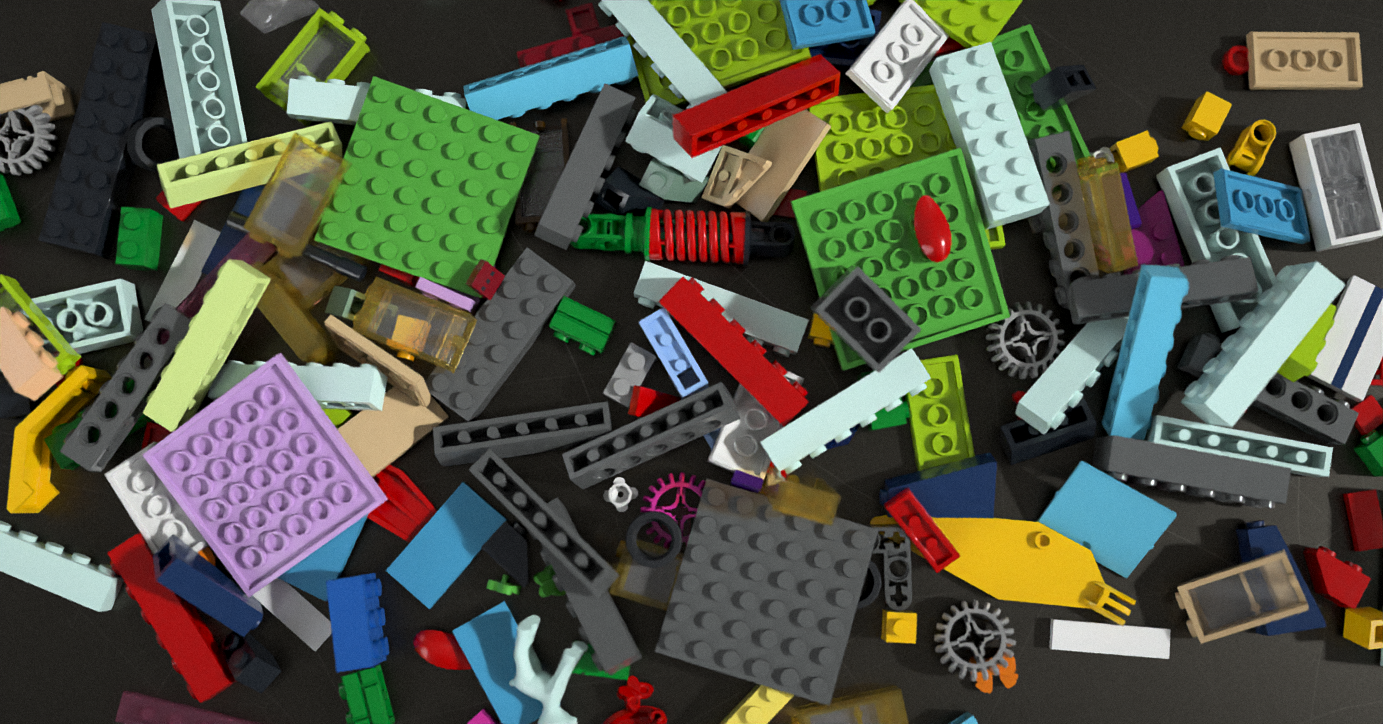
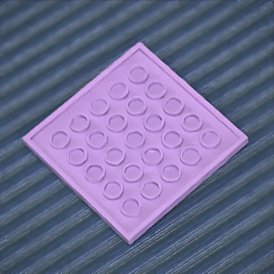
[143,353,388,598]

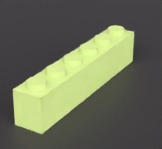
[157,121,342,209]
[143,259,271,432]

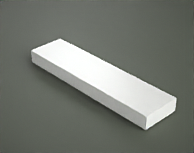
[1049,619,1171,659]

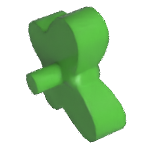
[534,565,566,598]
[487,574,522,595]

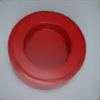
[1223,45,1249,75]

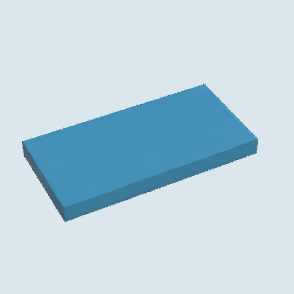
[1213,169,1310,244]
[386,482,508,609]
[277,513,369,602]
[452,601,561,724]

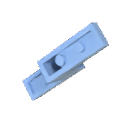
[639,307,720,450]

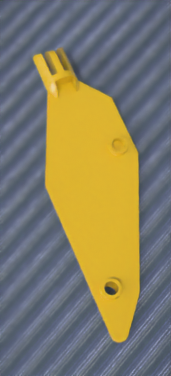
[870,515,1136,626]

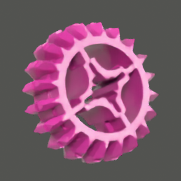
[641,472,705,549]

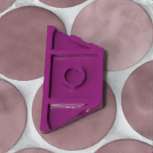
[1113,190,1185,275]

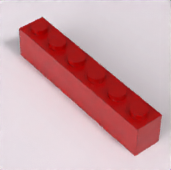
[672,54,840,158]
[658,276,809,427]
[107,533,237,703]

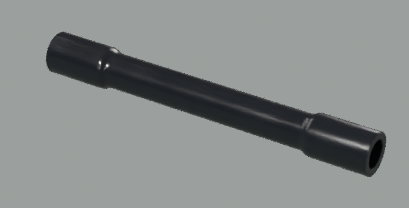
[226,211,367,283]

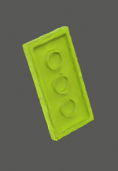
[905,355,975,471]

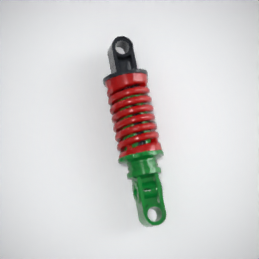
[570,207,796,266]

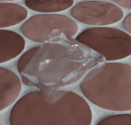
[240,0,320,34]

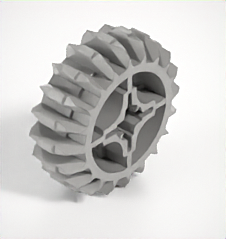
[0,105,58,175]
[986,301,1066,379]
[934,600,1016,682]

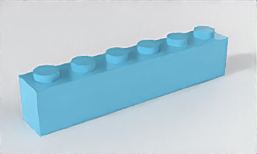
[463,36,638,120]
[1102,264,1189,440]

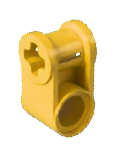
[1226,119,1276,176]

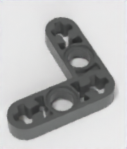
[865,524,912,611]

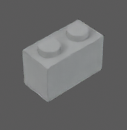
[603,342,657,409]

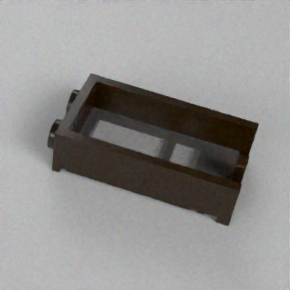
[510,118,571,233]

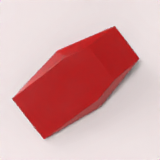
[367,464,438,543]

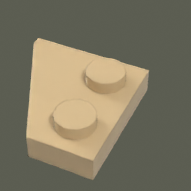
[702,145,772,209]

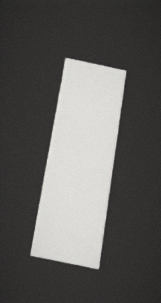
[145,220,221,322]
[232,576,332,652]

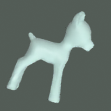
[509,615,588,724]

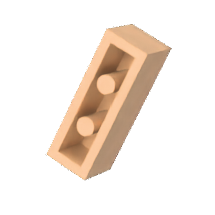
[0,306,63,401]

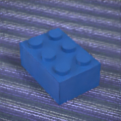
[326,573,389,672]

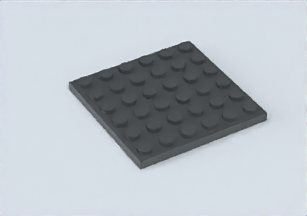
[655,479,878,706]

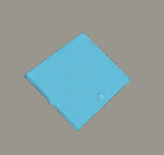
[1036,460,1177,579]

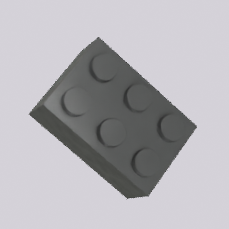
[810,265,922,373]

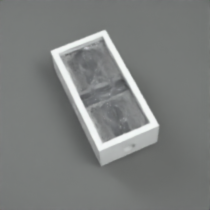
[1289,123,1383,252]

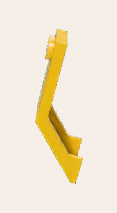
[7,365,112,513]

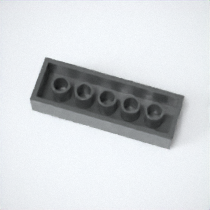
[425,248,576,422]
[1092,435,1291,509]

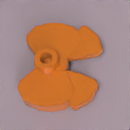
[969,649,1018,693]

